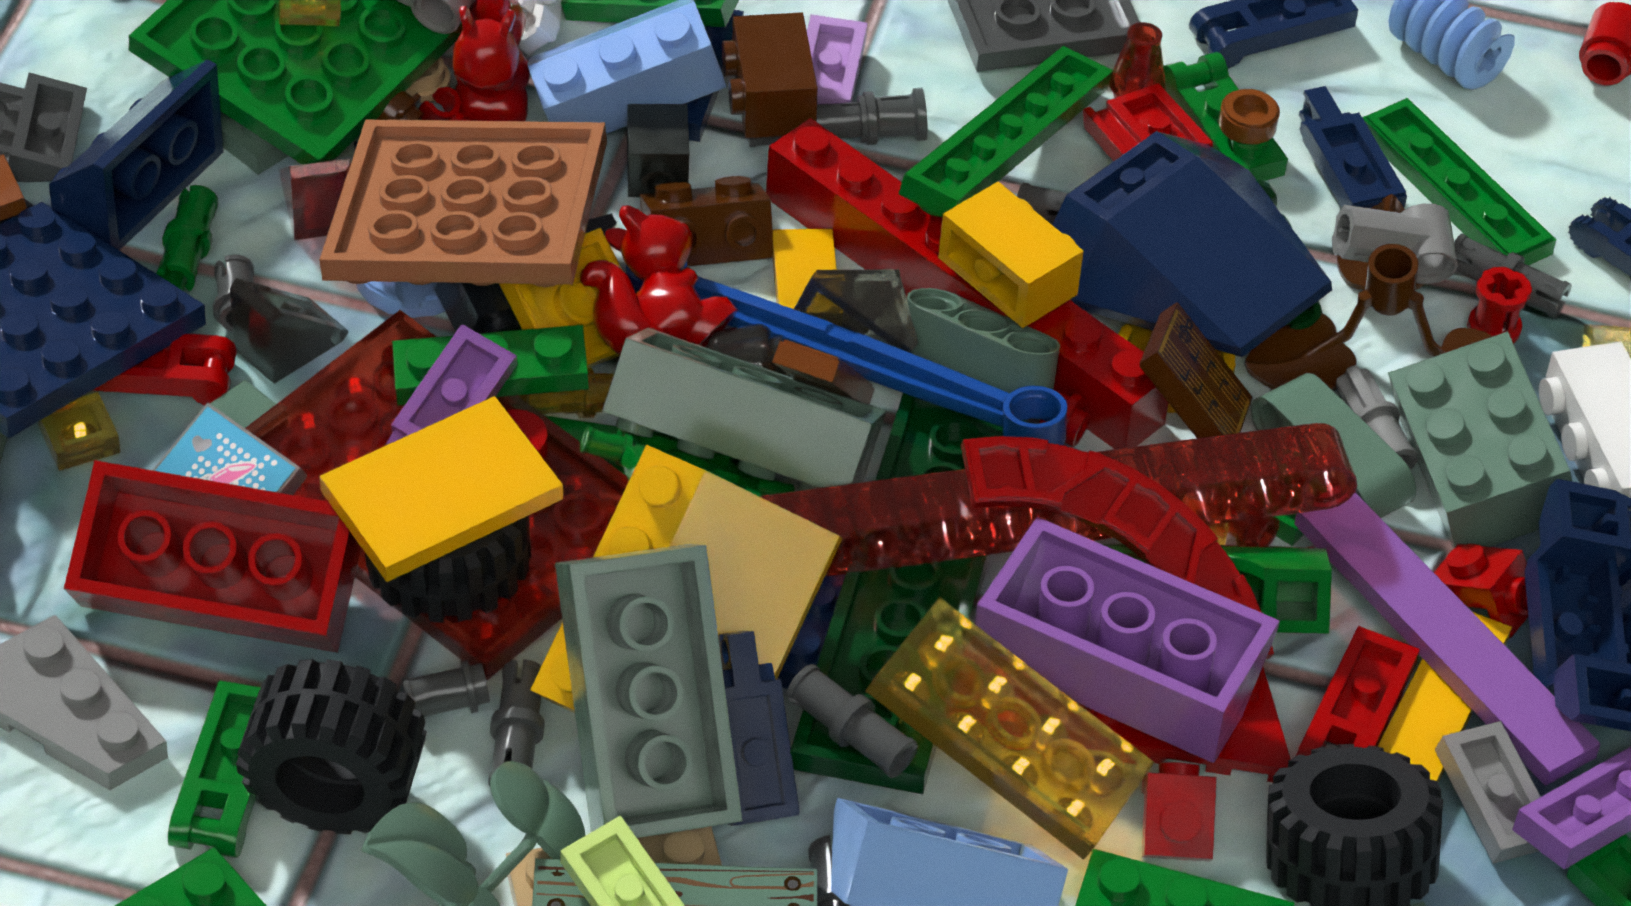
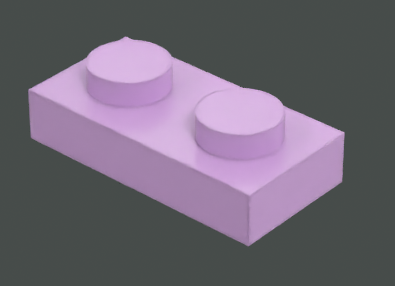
[807,14,868,105]

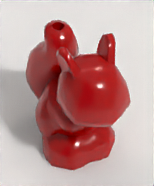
[452,0,530,121]
[580,205,739,355]

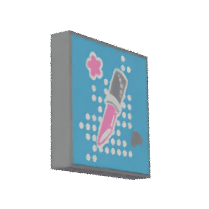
[153,402,308,495]

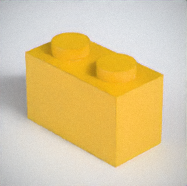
[938,181,1084,328]

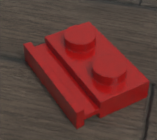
[1083,83,1214,161]

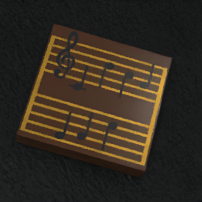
[1139,302,1253,460]

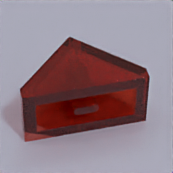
[279,158,351,240]

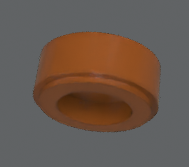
[1219,89,1280,144]

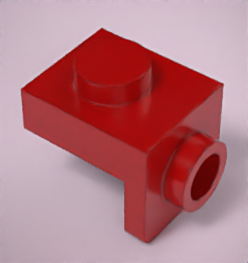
[1434,544,1528,638]
[1141,762,1217,862]

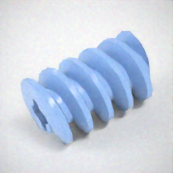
[1388,0,1515,90]

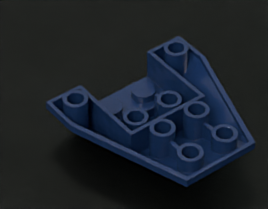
[1052,131,1332,357]

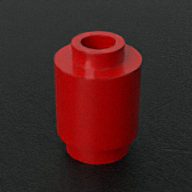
[1579,2,1631,85]

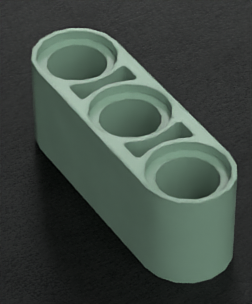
[900,288,1060,393]
[1251,373,1416,518]

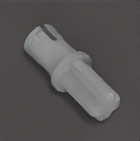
[1336,365,1418,470]

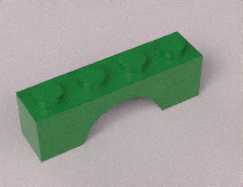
[1102,544,1332,634]

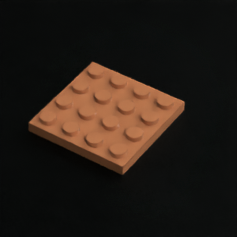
[319,120,607,287]

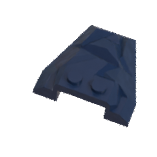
[1524,479,1631,731]

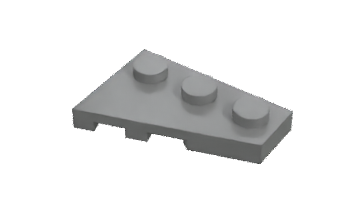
[0,615,168,790]

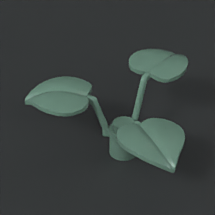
[361,761,586,906]

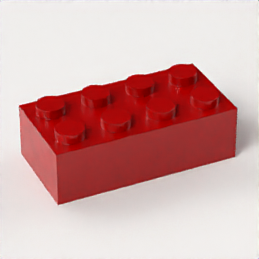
[64,460,361,653]

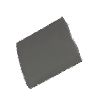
[0,72,87,182]

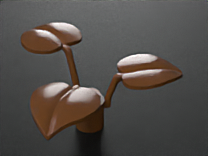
[1244,194,1493,391]

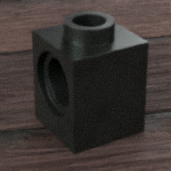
[627,104,690,197]

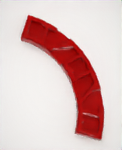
[961,436,1274,659]

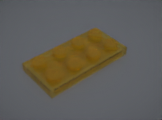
[866,598,1155,860]

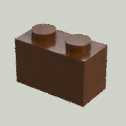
[722,12,818,138]

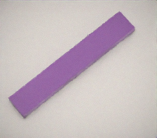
[1294,484,1601,786]

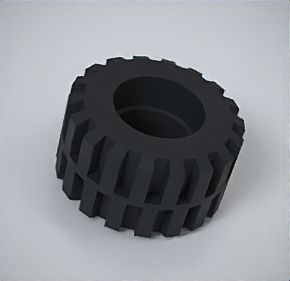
[365,515,531,623]
[236,659,427,835]
[1266,744,1443,906]

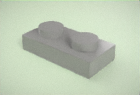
[1435,721,1541,864]

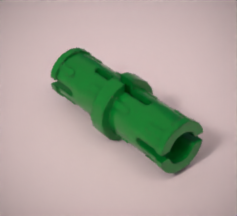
[156,185,219,292]

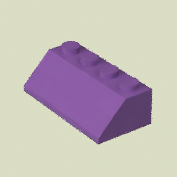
[971,517,1280,763]

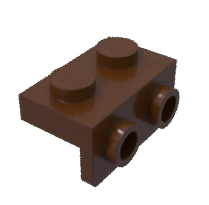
[640,176,773,266]

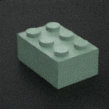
[1388,331,1572,549]

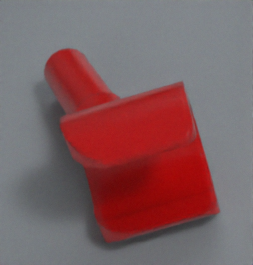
[419,87,469,121]

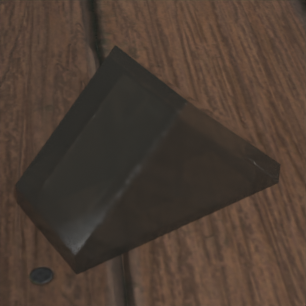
[794,269,918,353]
[230,278,349,384]

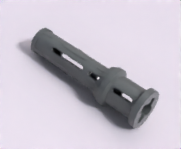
[748,87,928,147]

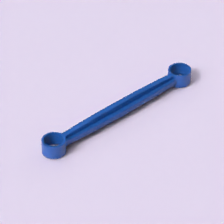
[626,262,1067,445]

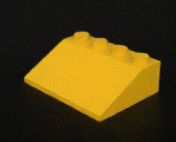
[530,445,842,713]

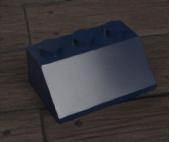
[49,60,224,250]

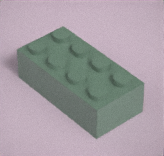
[602,328,887,502]
[555,544,743,838]

